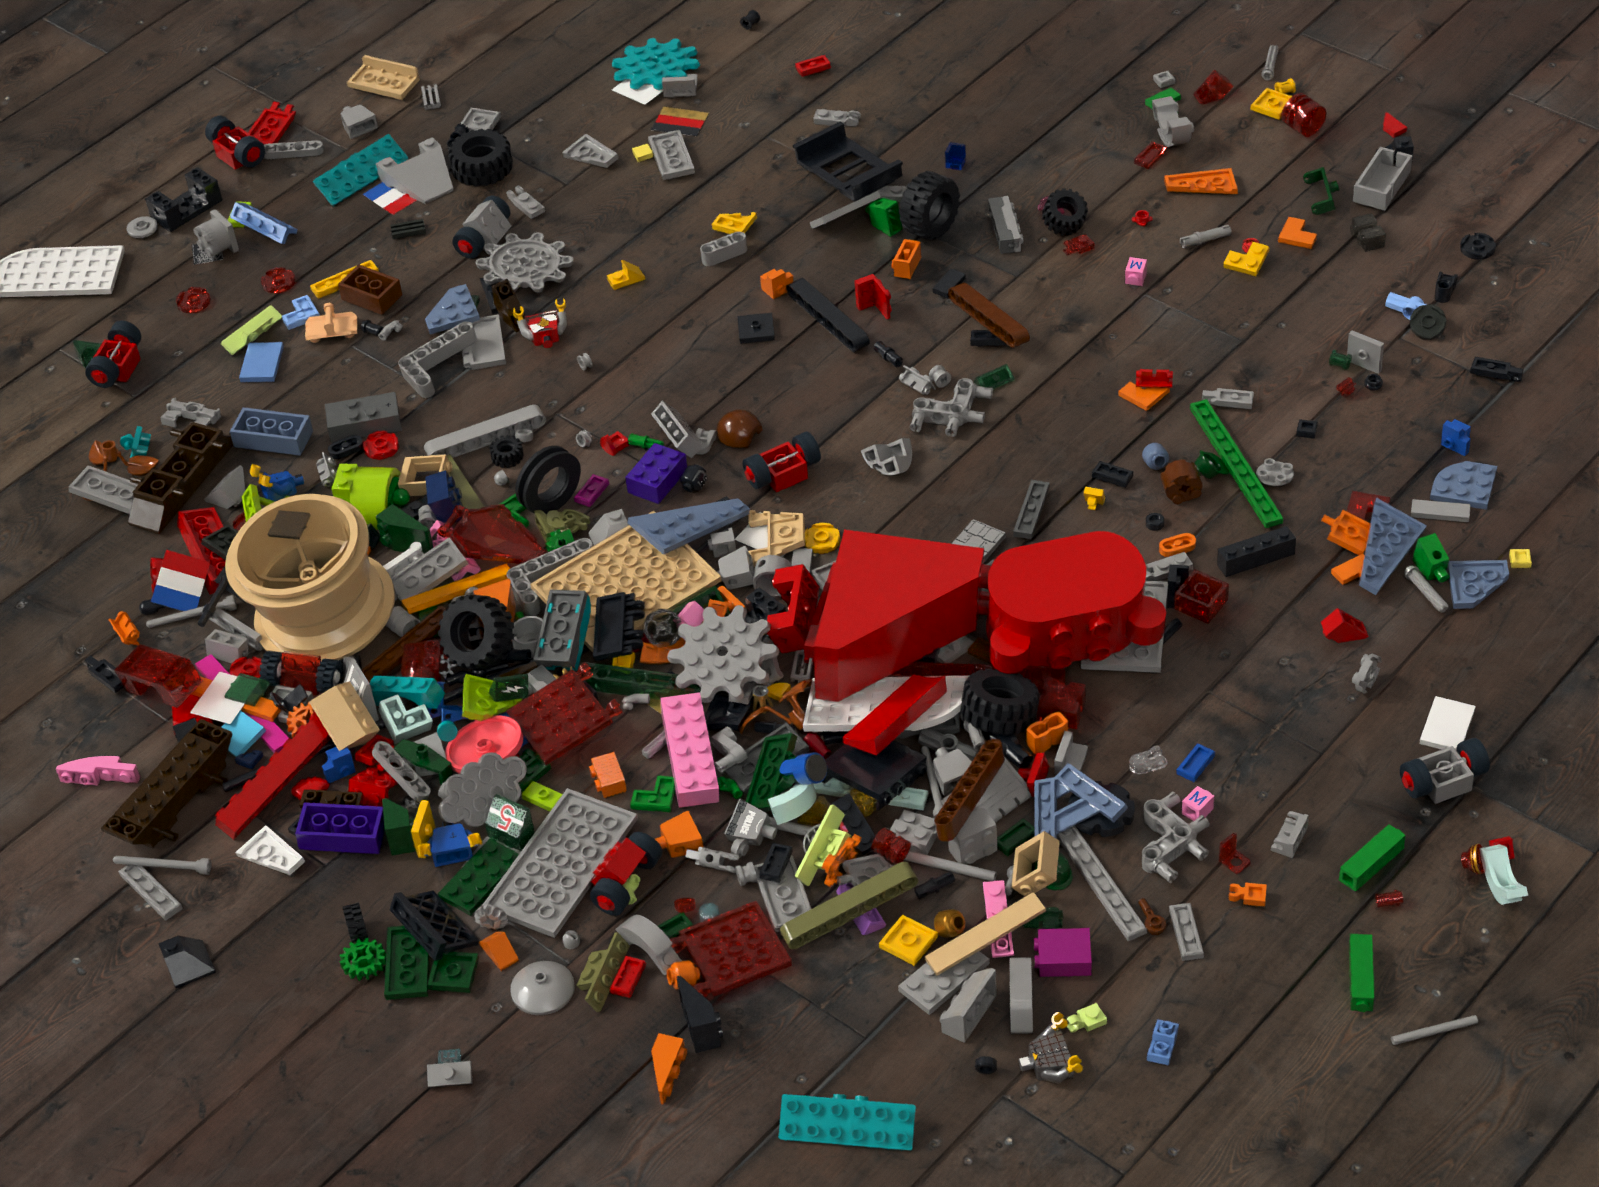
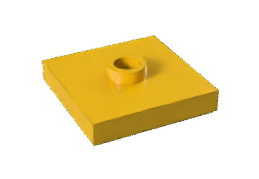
[1250,88,1296,120]
[411,800,436,858]
[879,914,938,966]

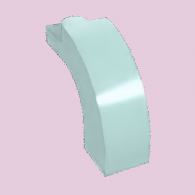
[768,781,817,825]
[1480,844,1528,905]

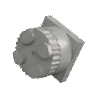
[193,209,239,257]

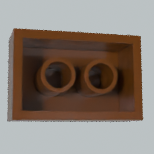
[338,264,402,315]

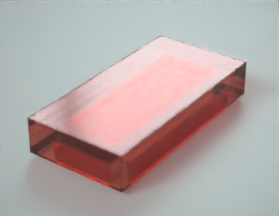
[1134,142,1166,169]

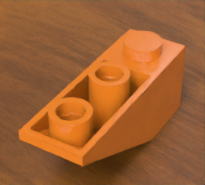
[651,1033,687,1104]

